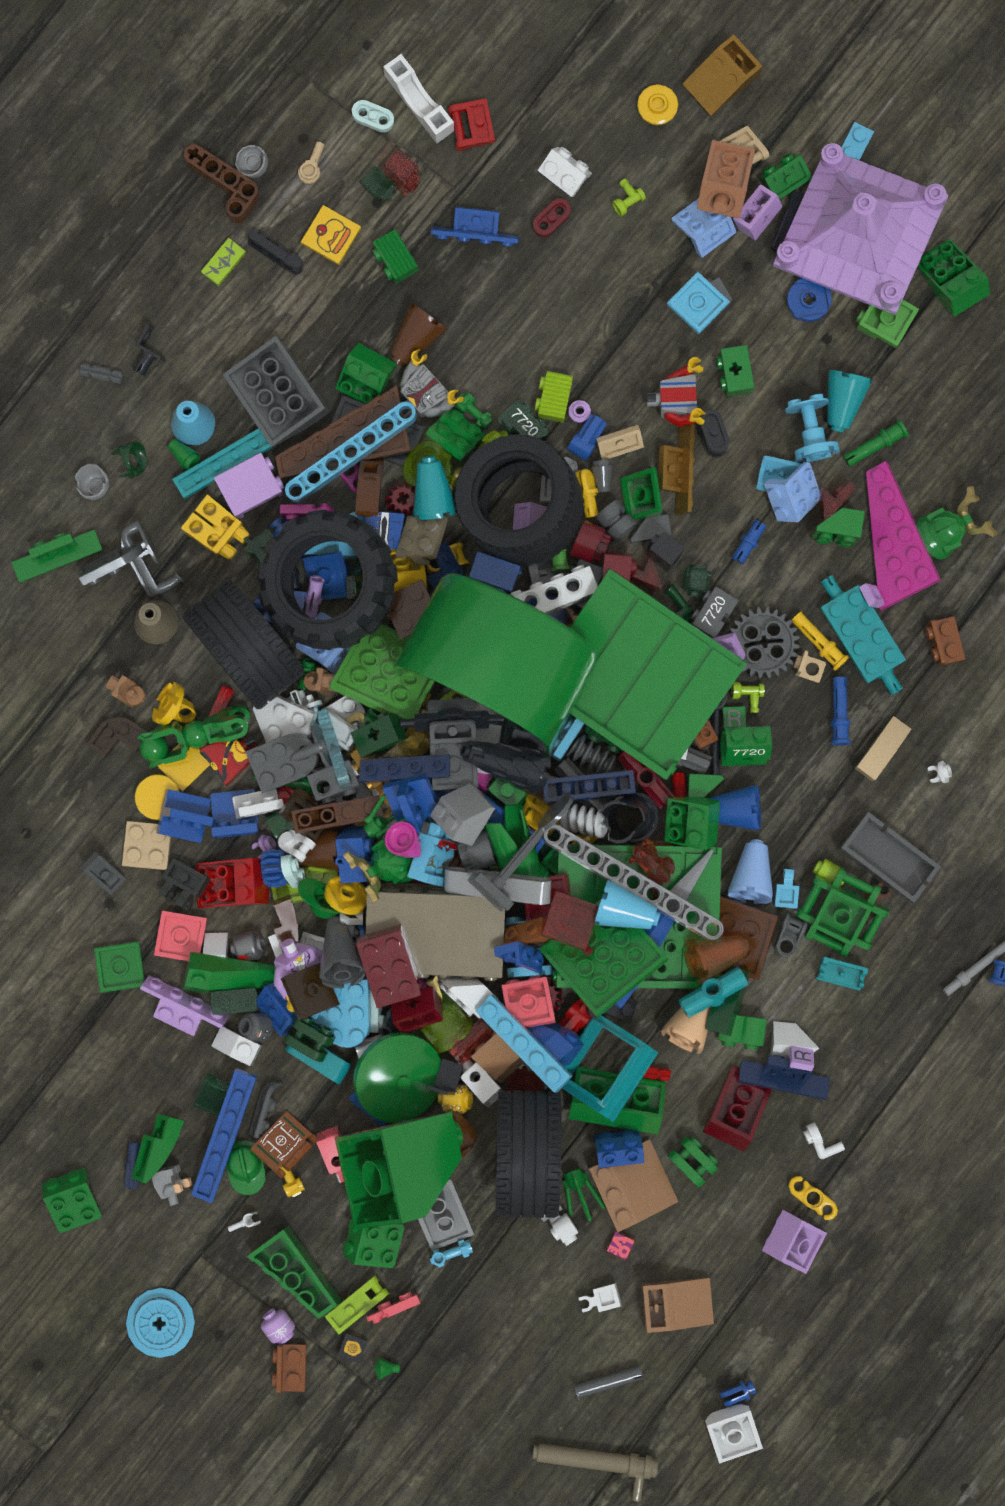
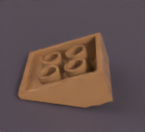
[588,1139,678,1232]

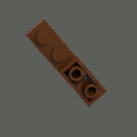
[355,459,384,517]
[291,795,384,834]

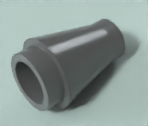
[591,460,613,492]

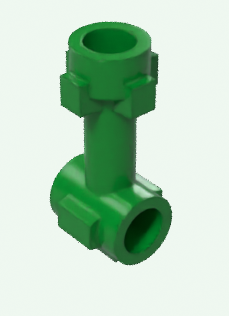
[454,392,493,430]

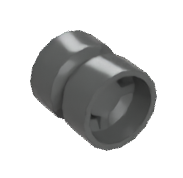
[595,500,637,542]

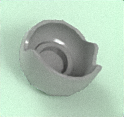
[235,145,268,179]
[75,464,110,500]

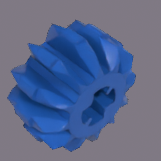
[261,849,287,888]

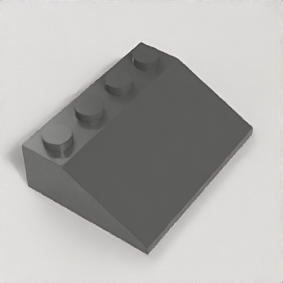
[223,336,331,447]

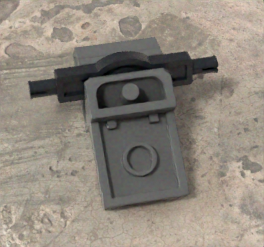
[400,698,503,791]

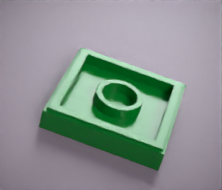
[94,941,145,993]

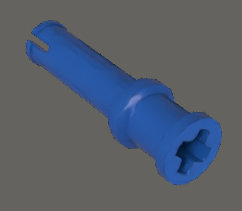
[831,677,851,746]

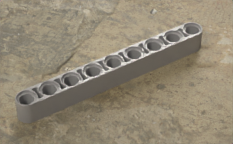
[542,824,723,940]

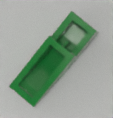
[131,1113,184,1183]

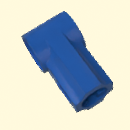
[567,414,607,461]

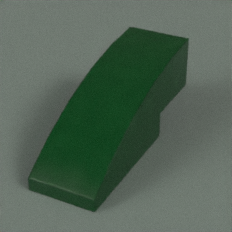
[705,966,750,1036]

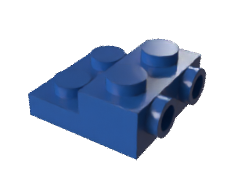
[594,1129,644,1168]

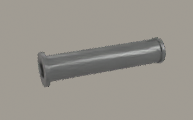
[573,1365,644,1401]

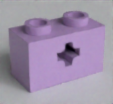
[733,184,782,241]

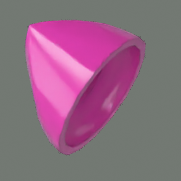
[385,822,421,858]

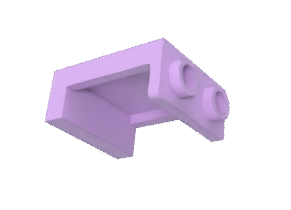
[214,453,285,520]

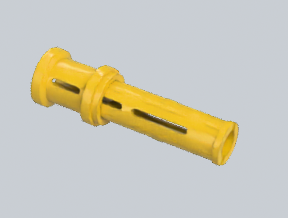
[792,612,850,671]

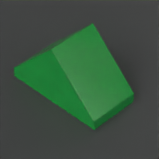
[687,774,724,798]

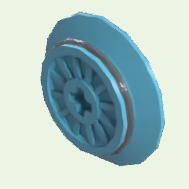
[126,1288,195,1358]

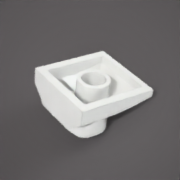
[705,1404,763,1464]

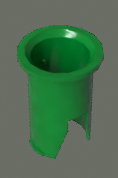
[485,804,549,878]

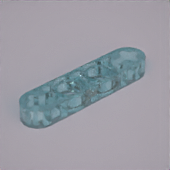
[316,708,352,789]

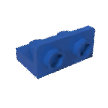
[494,941,544,973]
[254,983,296,1036]

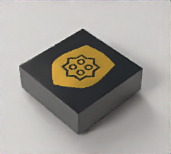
[338,1332,368,1363]

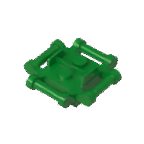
[796,868,890,957]

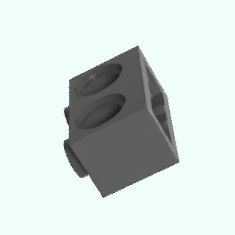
[307,760,360,805]

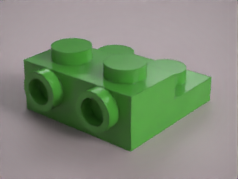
[856,300,919,348]

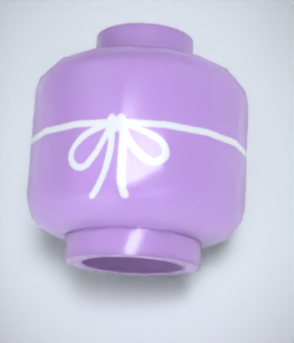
[261,1309,295,1344]

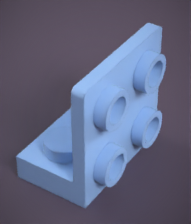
[672,198,737,258]

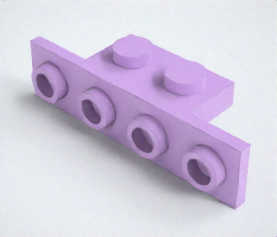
[140,975,230,1036]

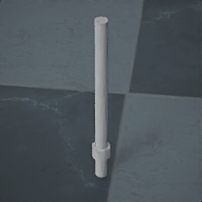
[942,941,1005,996]

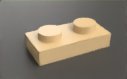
[596,425,644,460]

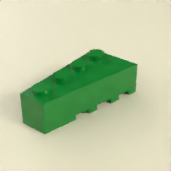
[247,1226,342,1319]

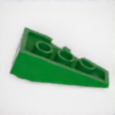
[182,952,276,993]

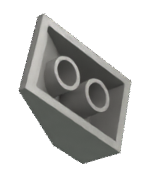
[418,1175,474,1251]

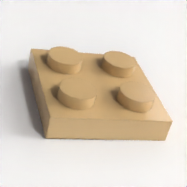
[122,821,171,870]

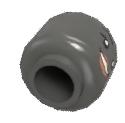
[239,1012,273,1043]

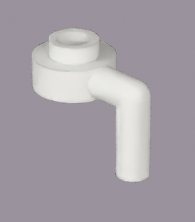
[803,1122,845,1159]

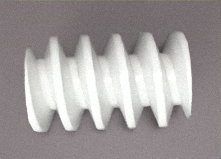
[559,804,608,838]

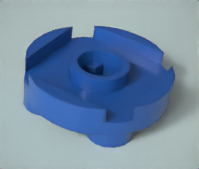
[787,278,832,322]

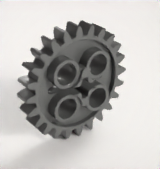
[729,607,800,680]

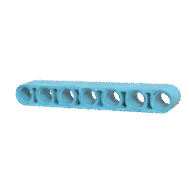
[285,402,417,503]

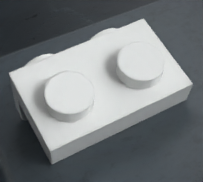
[538,147,592,197]

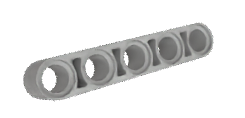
[444,867,551,905]

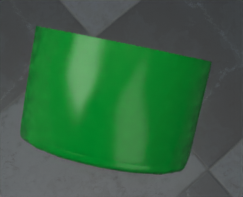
[393,573,597,753]

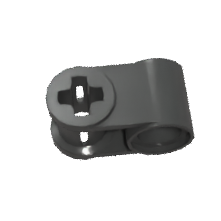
[774,913,808,958]

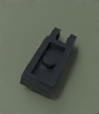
[248,229,303,275]

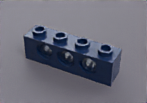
[543,770,636,805]

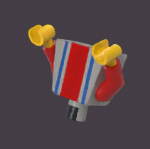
[647,357,705,427]

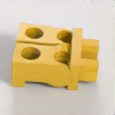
[181,495,250,561]

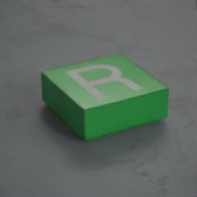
[722,706,746,730]

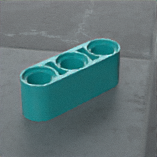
[284,1035,352,1085]

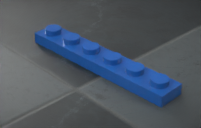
[191,1068,258,1203]

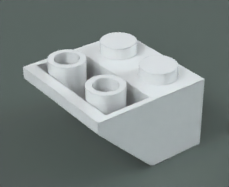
[437,976,499,1019]

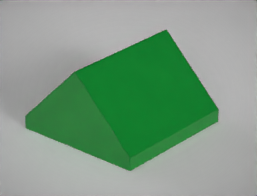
[620,467,662,521]

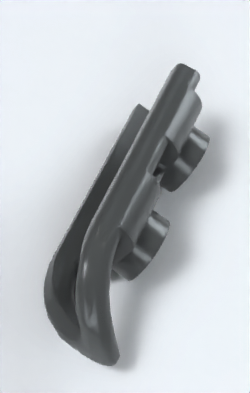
[248,1081,283,1138]

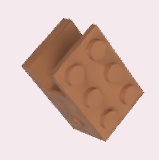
[697,140,755,218]

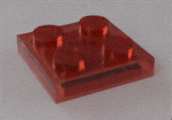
[541,891,599,951]

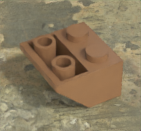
[471,1031,524,1083]

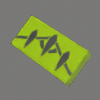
[201,238,246,287]

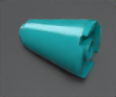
[827,370,872,433]
[413,456,457,520]

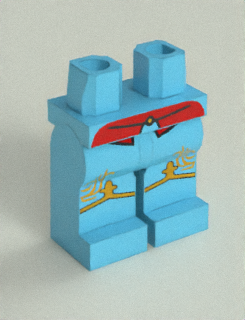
[407,822,458,887]

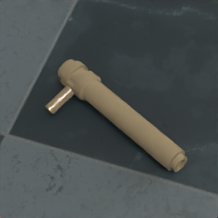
[532,1443,658,1502]

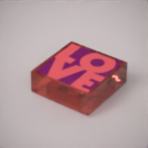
[605,1230,636,1261]

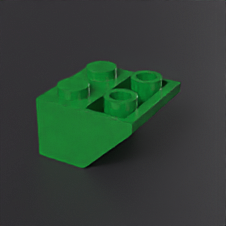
[335,343,397,404]
[811,508,865,548]
[665,797,720,850]

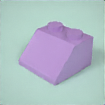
[762,1210,827,1274]

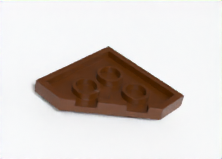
[719,895,780,980]

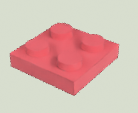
[154,911,207,961]

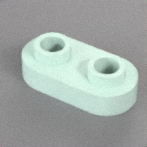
[352,100,394,132]
[281,855,306,889]
[370,990,385,1033]

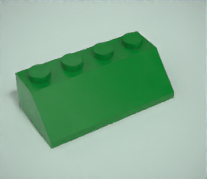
[568,1067,666,1135]

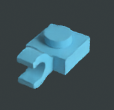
[774,869,799,909]

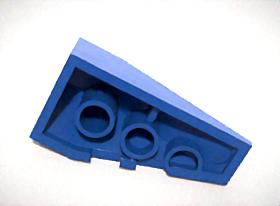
[502,1003,584,1067]

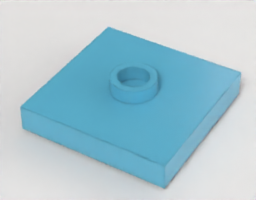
[667,272,730,335]

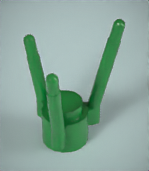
[364,794,406,839]
[562,1168,605,1221]

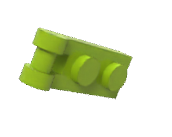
[325,1275,389,1334]

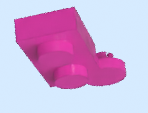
[280,503,334,521]

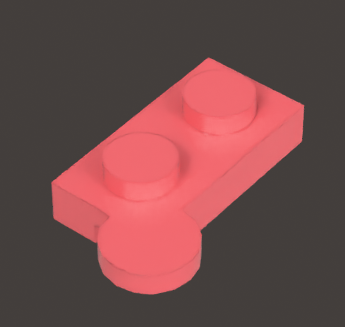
[366,1291,421,1324]

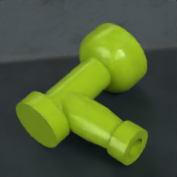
[612,178,646,217]
[731,681,764,713]

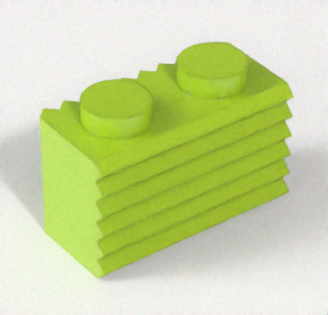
[535,371,573,423]

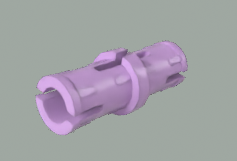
[304,575,324,619]

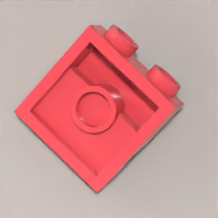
[502,975,556,1028]

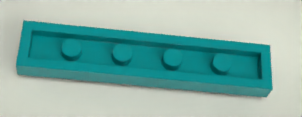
[172,428,280,500]

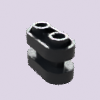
[698,409,730,458]

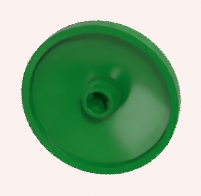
[353,1032,441,1123]

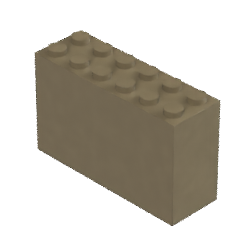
[366,882,505,981]

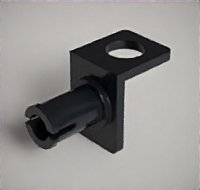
[132,323,166,376]
[426,1059,463,1095]

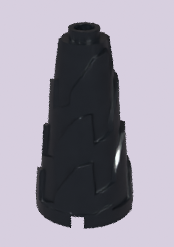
[460,740,551,795]

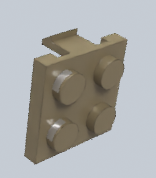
[395,516,448,565]

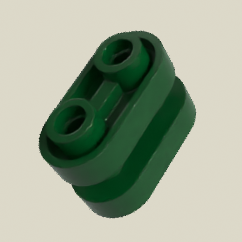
[284,1016,336,1062]

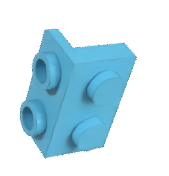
[756,456,801,492]

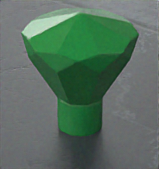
[374,1357,400,1380]

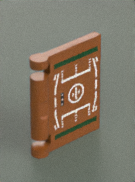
[250,1111,316,1178]

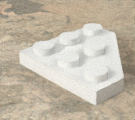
[253,694,318,748]

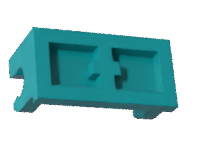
[816,957,869,991]

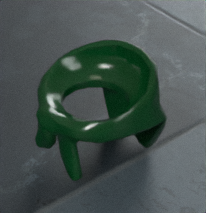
[111,441,147,479]

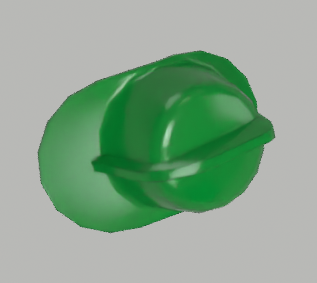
[298,878,347,919]
[226,1140,265,1195]

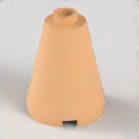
[661,989,714,1054]

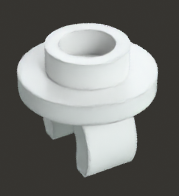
[927,761,952,783]

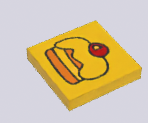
[301,205,361,265]

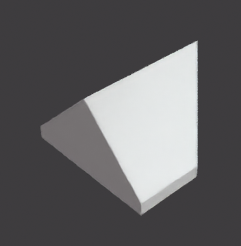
[770,1021,819,1060]

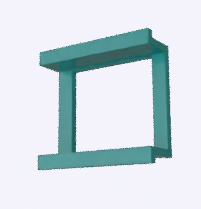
[562,1015,658,1122]

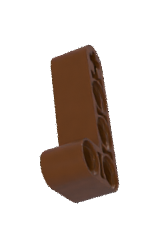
[184,144,260,224]

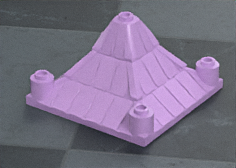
[773,143,948,315]

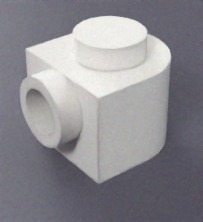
[550,1213,579,1246]

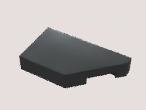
[630,514,672,543]

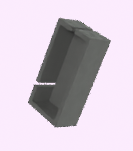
[838,812,941,904]

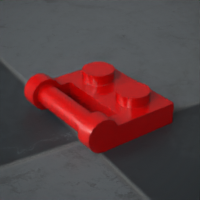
[448,99,495,151]

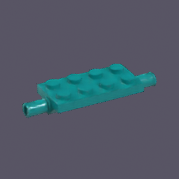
[820,575,906,696]

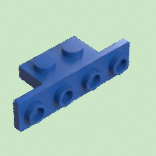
[431,206,519,246]

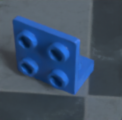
[210,789,260,839]

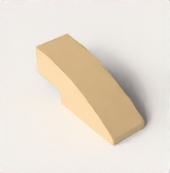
[855,716,911,782]

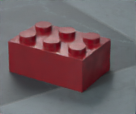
[356,924,422,1008]

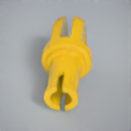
[575,469,599,518]

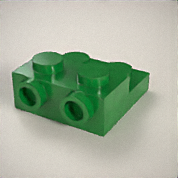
[426,408,485,461]

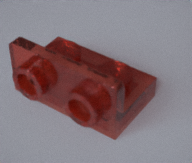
[448,1018,494,1065]

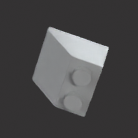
[430,783,495,846]

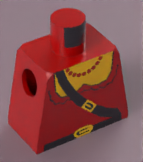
[200,734,257,787]

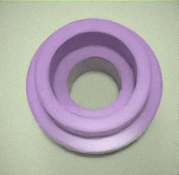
[569,400,591,423]

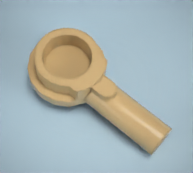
[298,142,324,184]

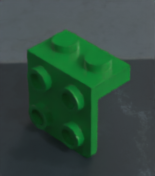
[42,1168,101,1233]
[343,1219,404,1268]

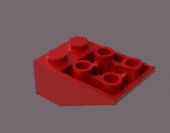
[196,858,269,908]

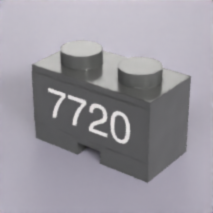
[690,587,739,638]

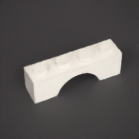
[384,54,454,144]

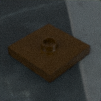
[281,963,340,1021]

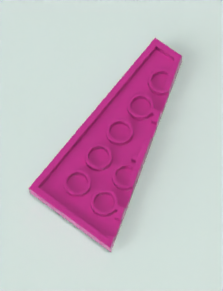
[866,461,941,610]

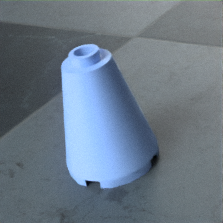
[728,839,773,904]

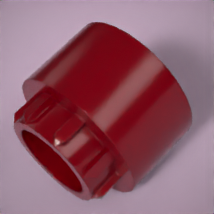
[570,520,612,563]

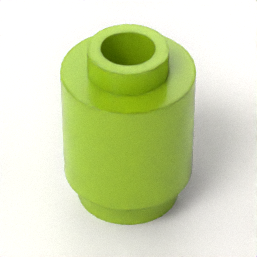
[813,859,844,887]

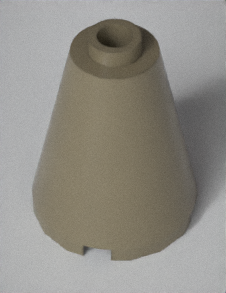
[134,600,179,645]

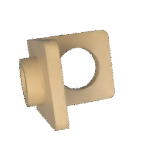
[794,650,826,683]

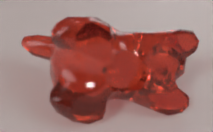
[628,837,675,901]

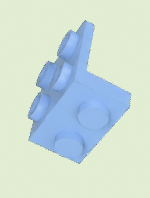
[764,462,821,522]
[296,612,351,675]

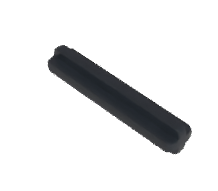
[771,190,804,252]

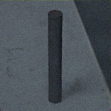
[711,710,720,775]

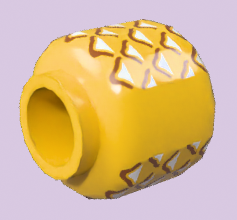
[438,1084,473,1114]

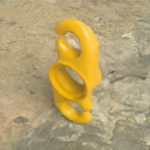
[788,1176,838,1220]

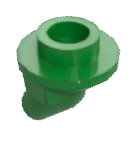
[297,658,320,690]

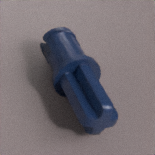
[124,1143,141,1189]

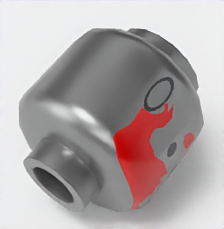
[230,931,266,961]

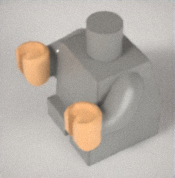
[152,1164,192,1206]

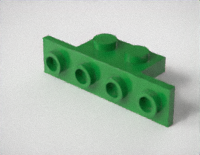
[11,529,103,583]

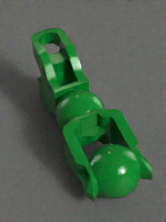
[137,704,250,768]

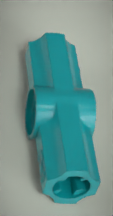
[679,967,748,1018]

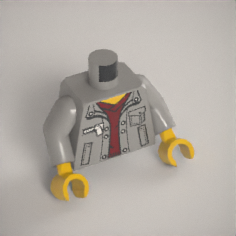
[400,349,464,418]

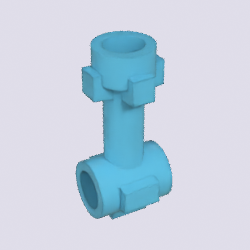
[430,1239,473,1268]

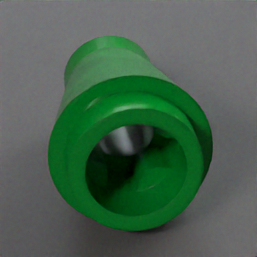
[168,439,200,470]

